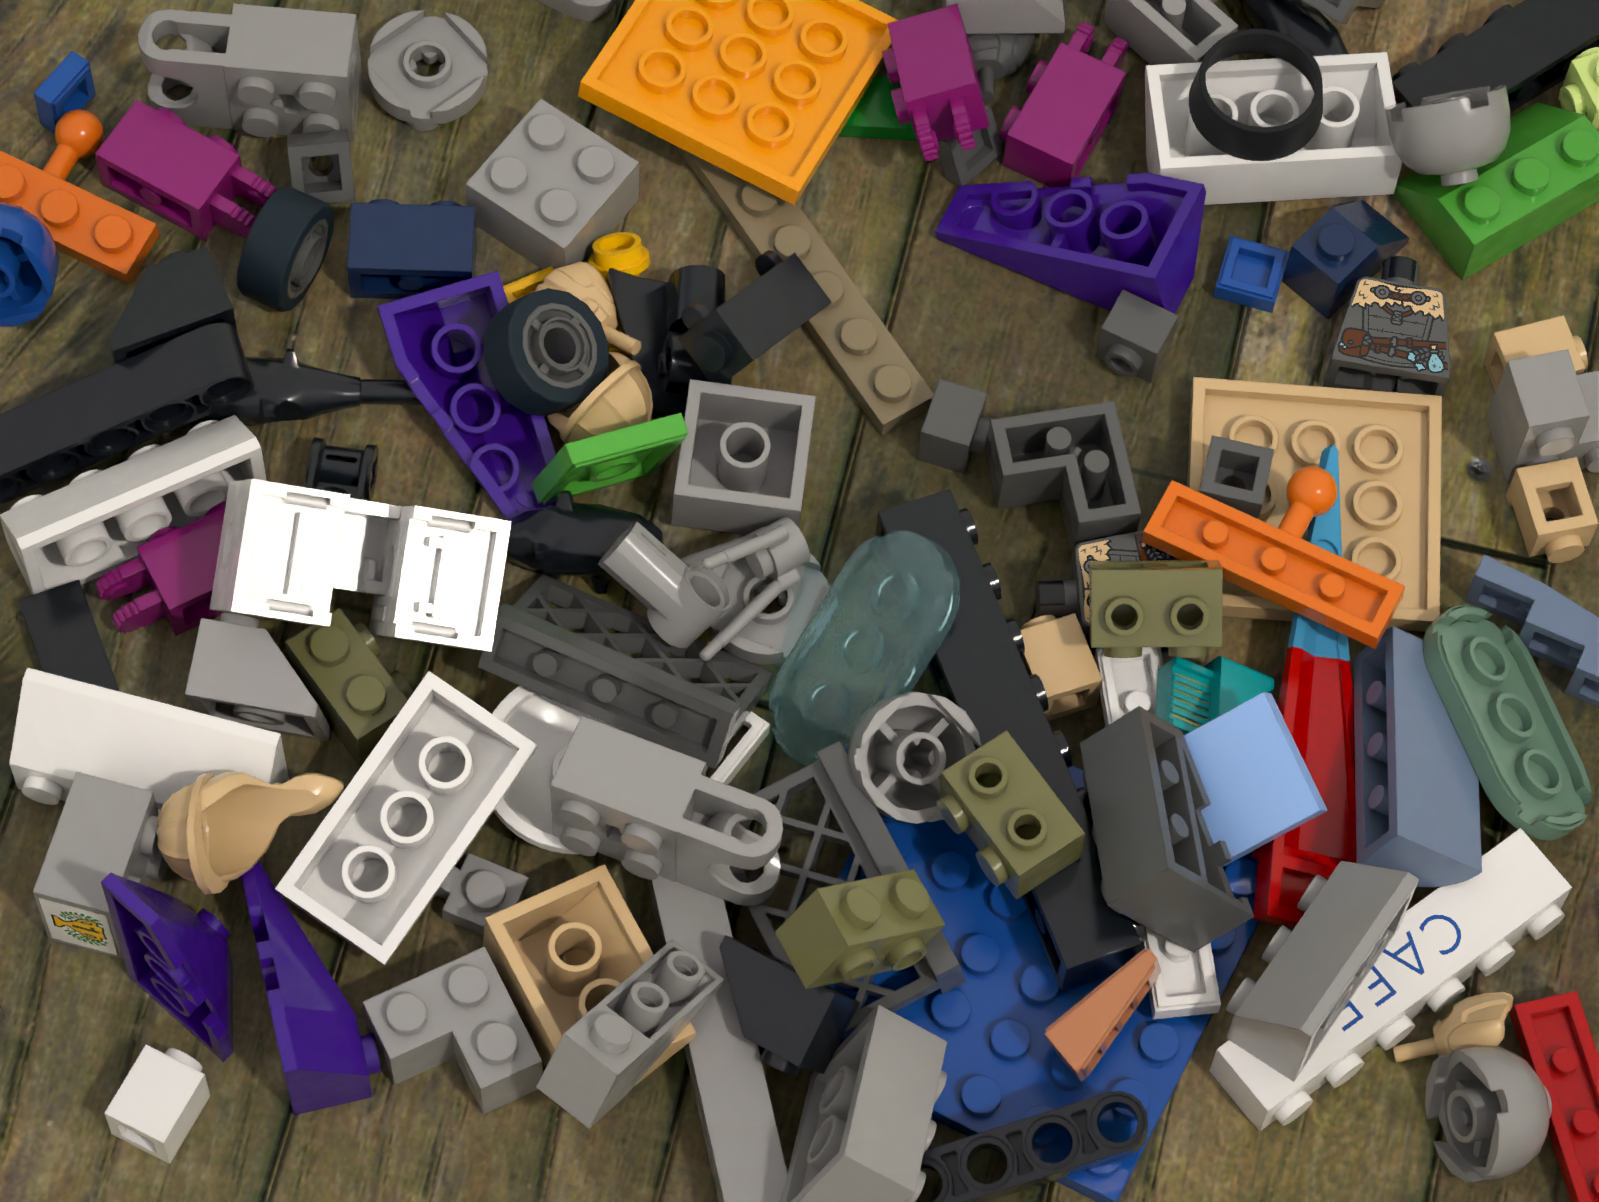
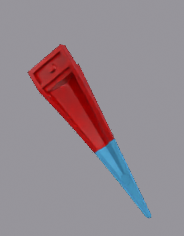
[1251,444,1357,929]

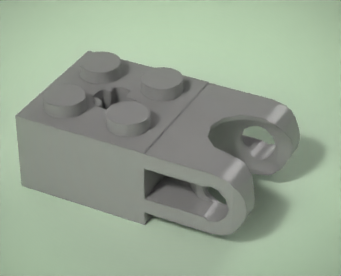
[138,3,363,141]
[550,716,783,907]

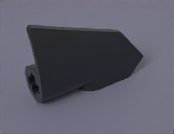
[607,265,732,418]

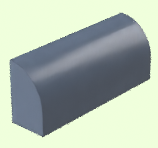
[1353,626,1482,887]

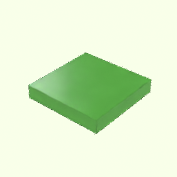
[531,413,689,505]

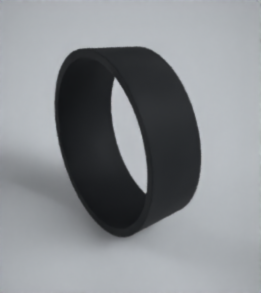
[1189,29,1323,161]

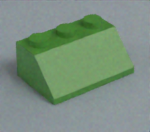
[1393,102,1599,281]

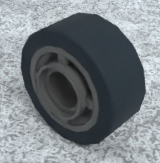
[237,187,334,312]
[484,288,609,416]

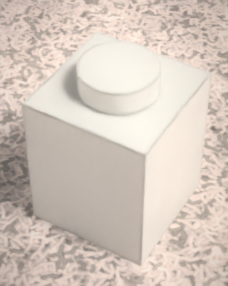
[105,1045,211,1164]

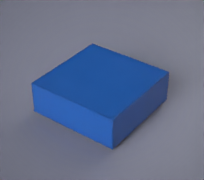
[33,51,96,134]
[1213,235,1289,313]

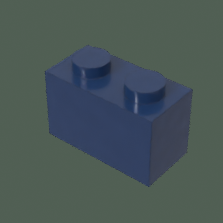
[347,199,477,299]

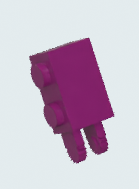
[882,3,990,162]
[999,21,1129,187]
[95,99,277,240]
[95,501,226,636]

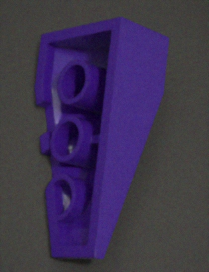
[935,173,1206,314]
[377,271,557,520]
[241,861,381,1115]
[101,873,233,1062]

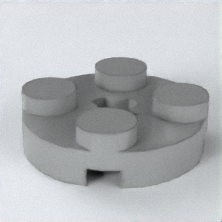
[368,10,489,132]
[708,553,833,667]

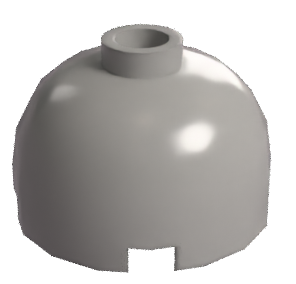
[1385,85,1511,186]
[847,691,981,824]
[1425,1046,1552,1182]

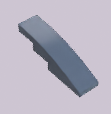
[1464,554,1599,708]

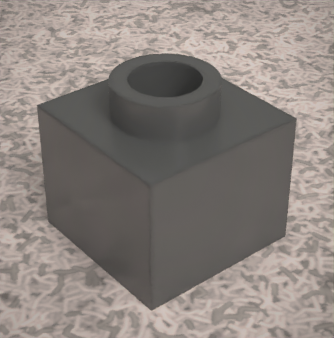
[287,129,356,203]
[1095,290,1179,383]
[917,379,991,474]
[1199,435,1274,519]

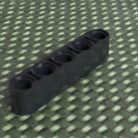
[0,323,255,504]
[921,1091,1149,1202]

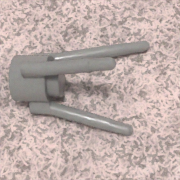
[680,516,810,661]

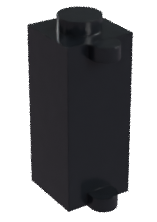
[677,250,832,384]

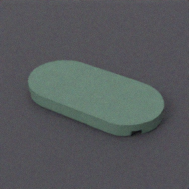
[1423,605,1592,841]

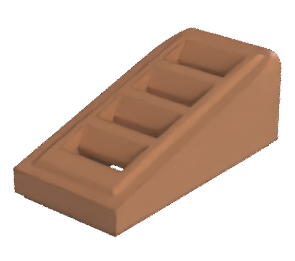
[1044,949,1161,1083]

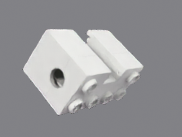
[209,479,512,652]

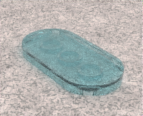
[769,531,960,766]

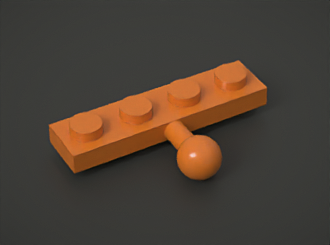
[0,109,160,284]
[1143,466,1405,649]

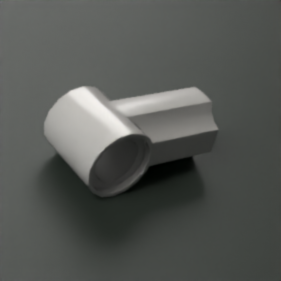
[598,522,732,648]

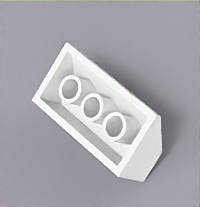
[1145,52,1403,205]
[0,415,267,595]
[9,668,289,854]
[275,671,538,965]

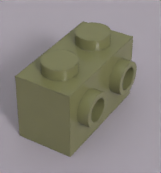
[1089,560,1223,658]
[285,608,413,767]
[937,730,1085,900]
[775,869,945,989]

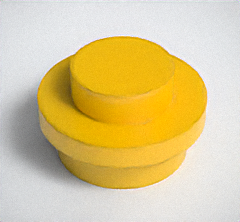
[588,232,651,284]

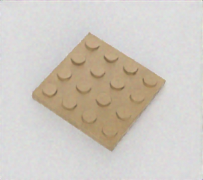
[1187,377,1442,632]

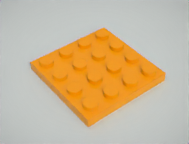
[578,0,898,206]

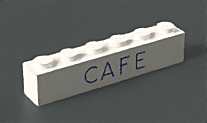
[1209,828,1572,1132]

